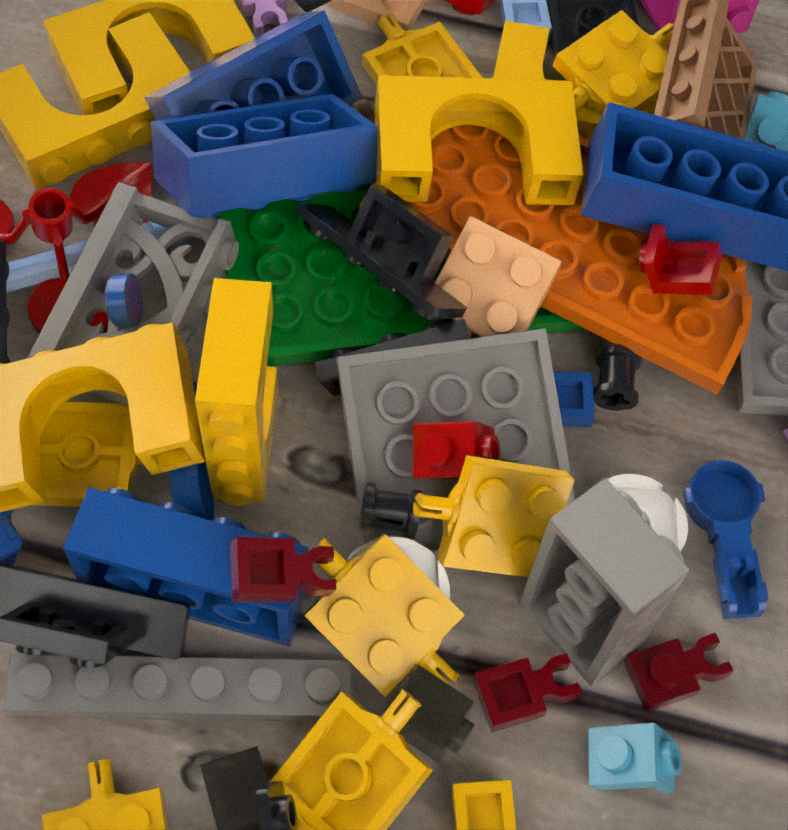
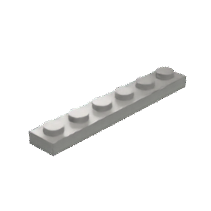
[3,654,352,722]

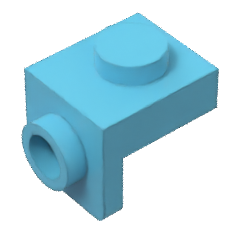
[745,92,788,152]
[588,723,682,794]

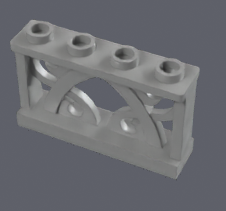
[28,182,239,406]

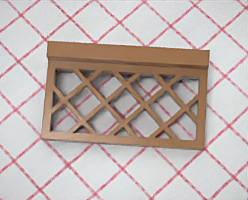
[654,0,758,140]

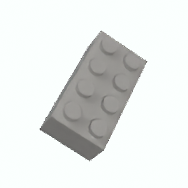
[519,478,690,686]

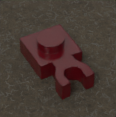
[230,537,337,602]
[623,632,733,713]
[473,653,582,733]

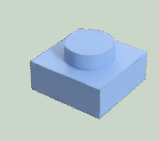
[500,0,552,41]

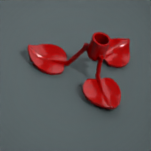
[0,162,153,334]

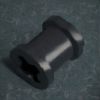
[593,344,642,411]
[359,482,422,539]

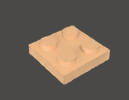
[435,216,562,337]

